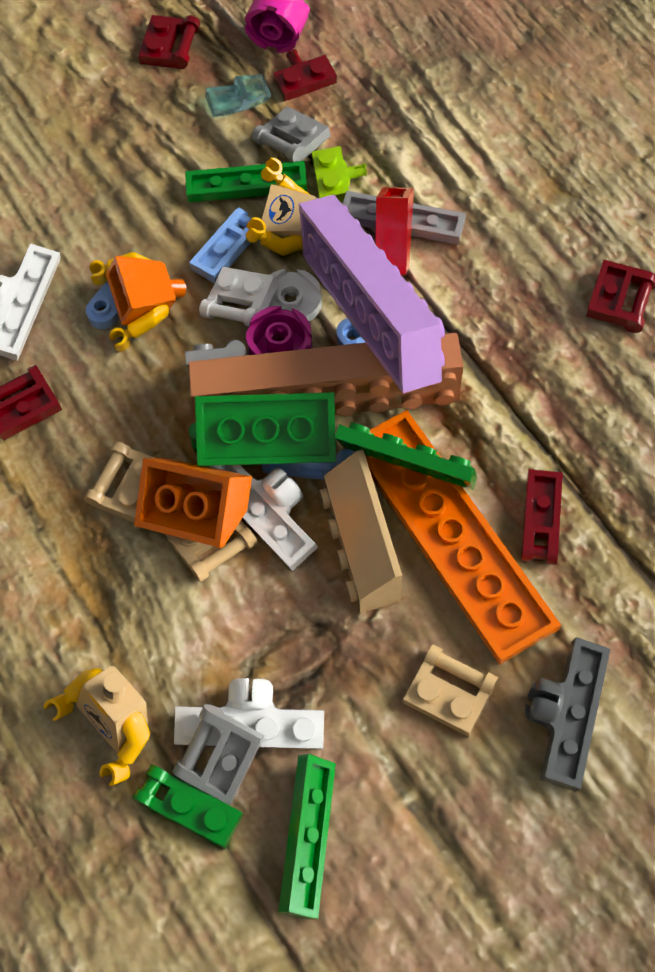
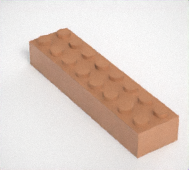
[189,333,464,416]

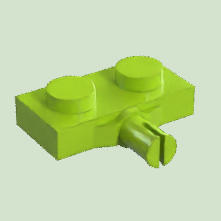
[312,146,367,202]

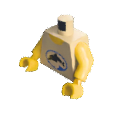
[246,158,317,256]
[43,665,150,786]

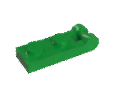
[132,764,243,849]

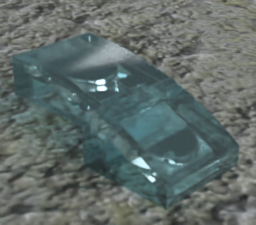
[205,74,271,117]

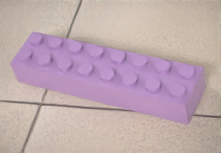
[299,195,445,393]

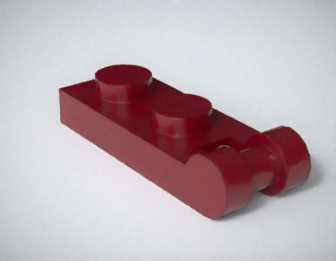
[521,469,563,565]

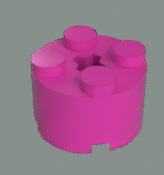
[244,0,310,53]
[246,306,313,355]

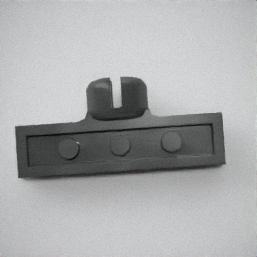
[525,637,610,792]

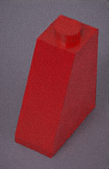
[375,187,414,275]

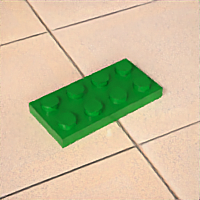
[195,392,336,466]
[334,422,478,490]

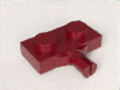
[273,49,337,101]

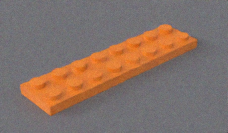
[365,410,561,665]

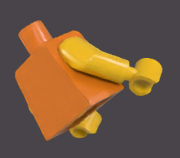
[89,252,186,352]

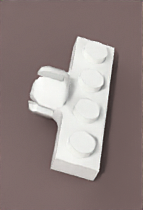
[0,244,60,361]
[210,465,318,571]
[174,678,324,749]

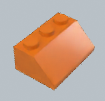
[134,458,252,548]

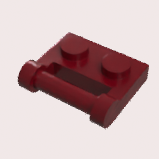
[138,15,201,69]
[586,260,655,333]
[0,365,62,441]

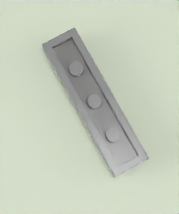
[342,191,466,245]

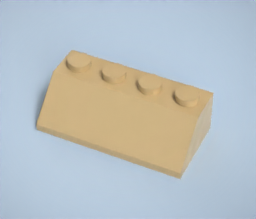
[319,450,402,613]

